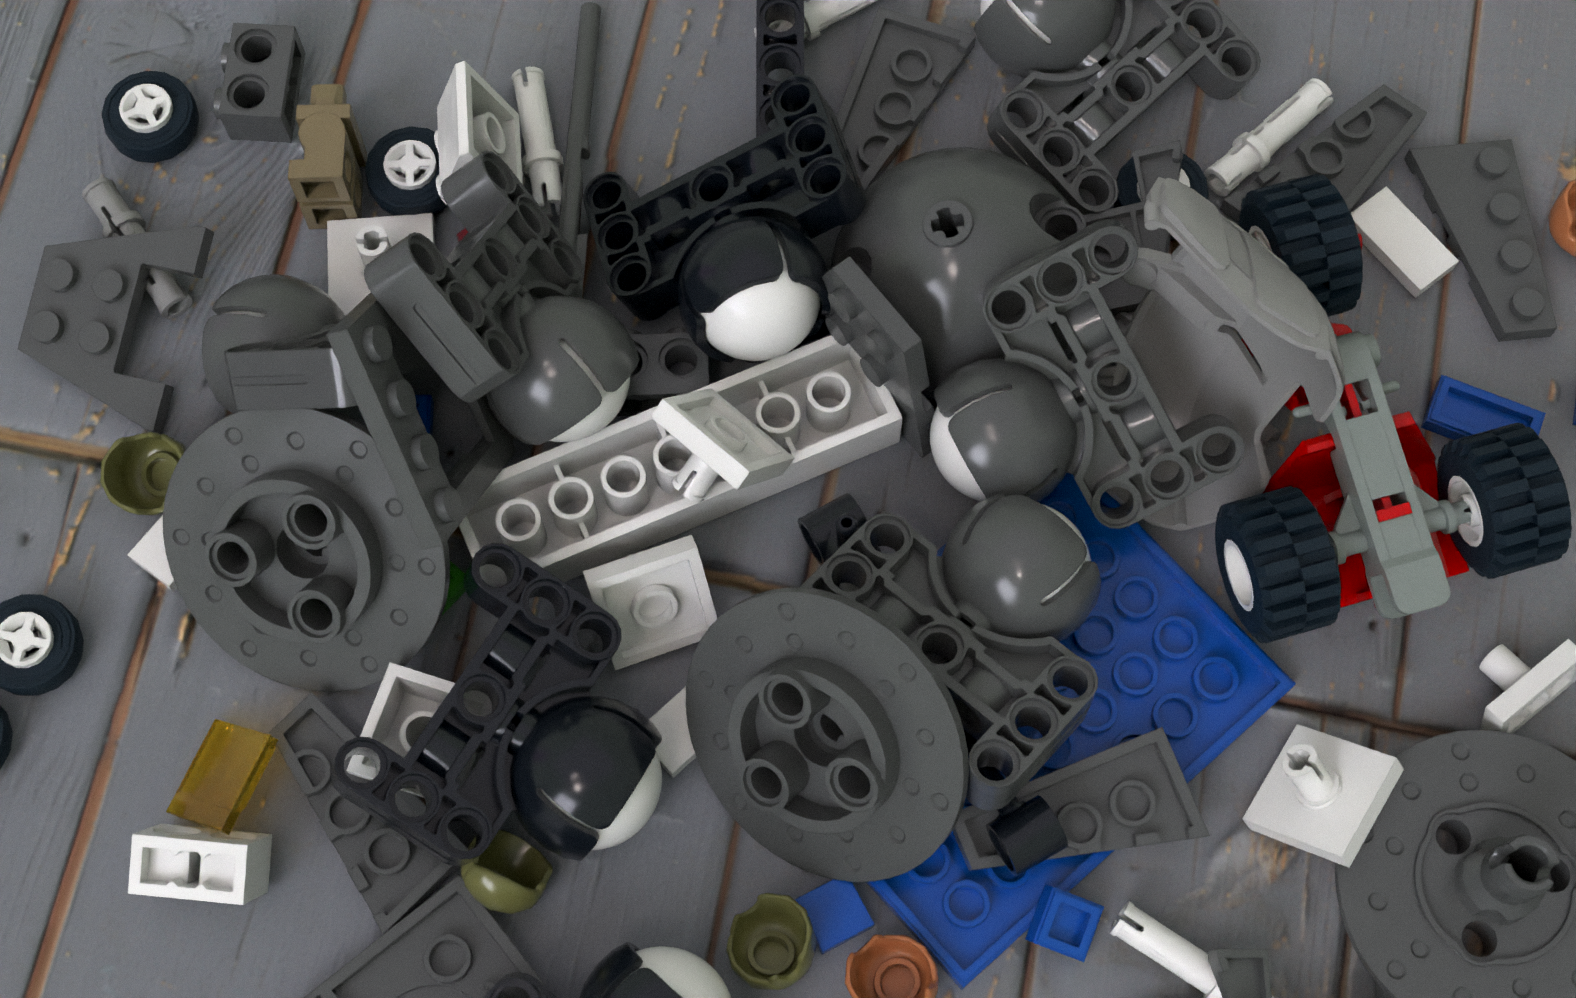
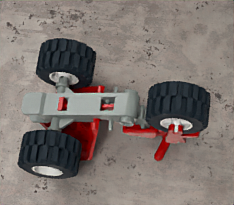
[1215,173,1572,643]

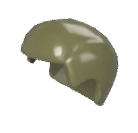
[100,432,186,515]
[461,829,553,914]
[726,893,817,990]

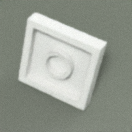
[327,213,436,316]
[650,388,794,502]
[583,535,718,670]
[1242,724,1404,868]

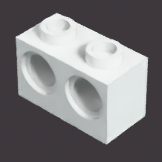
[128,823,272,905]

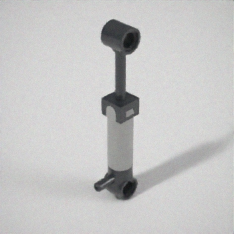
[798,493,1068,877]

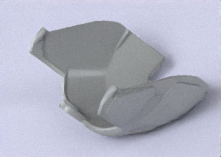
[1074,177,1345,531]

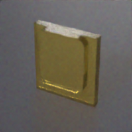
[166,719,278,835]

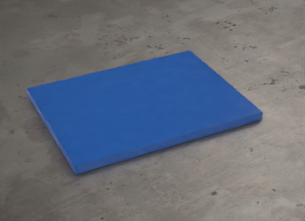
[866,473,1296,990]

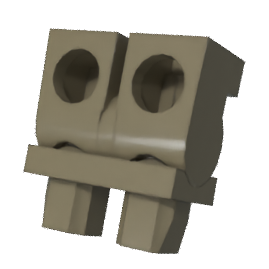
[288,84,367,229]

